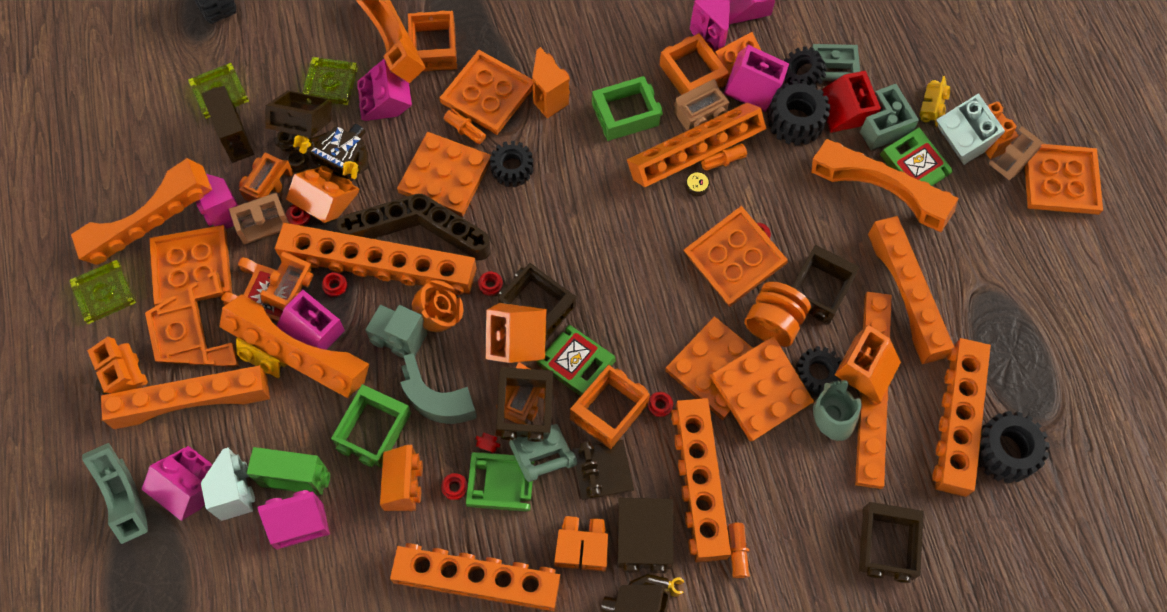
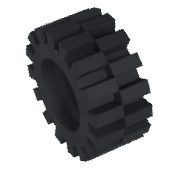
[784,46,827,88]
[490,141,533,187]
[795,346,842,396]

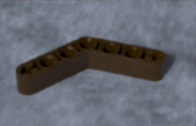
[337,194,491,260]

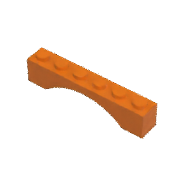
[356,0,426,83]
[811,139,959,232]
[71,158,212,265]
[868,216,955,364]
[219,294,369,398]
[101,365,270,429]

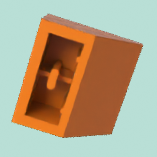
[532,47,570,119]
[286,166,360,223]
[486,303,546,363]
[835,325,901,403]
[380,445,423,511]

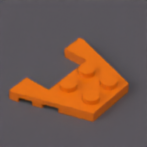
[145,271,239,367]

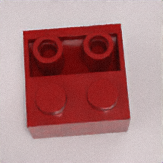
[821,70,881,133]

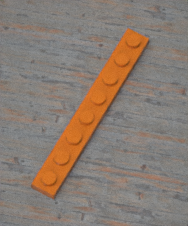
[855,292,892,489]

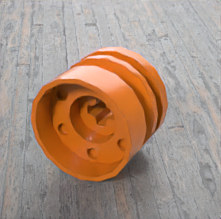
[744,282,811,347]

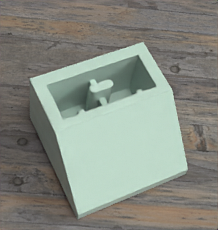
[936,93,1005,165]
[201,448,255,521]

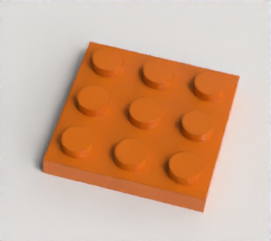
[439,50,533,135]
[397,132,491,217]
[1025,144,1103,215]
[684,206,788,307]
[149,225,232,306]
[665,316,753,420]
[710,336,814,442]

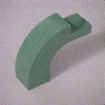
[400,353,477,424]
[82,443,148,544]

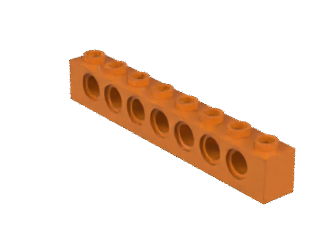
[275,223,477,295]

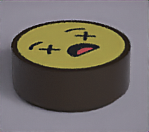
[685,172,710,196]

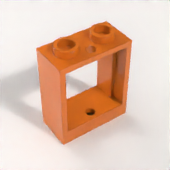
[408,11,457,71]
[659,33,729,95]
[570,365,650,449]

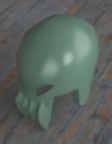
[813,380,862,441]

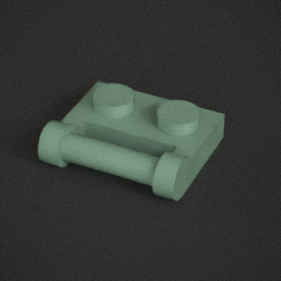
[812,44,860,83]
[509,424,577,482]

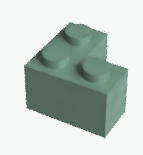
[860,84,919,150]
[365,305,428,358]

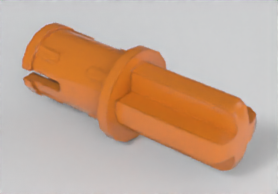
[444,108,486,144]
[701,143,747,170]
[728,522,750,578]

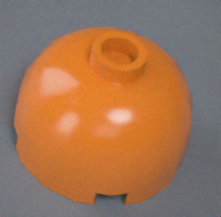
[411,280,464,332]

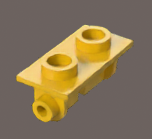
[919,76,950,127]
[236,338,287,378]

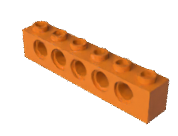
[627,103,766,187]
[932,338,991,497]
[671,398,731,563]
[390,543,560,612]

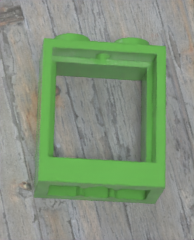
[592,76,663,141]
[331,384,411,468]
[247,447,330,495]

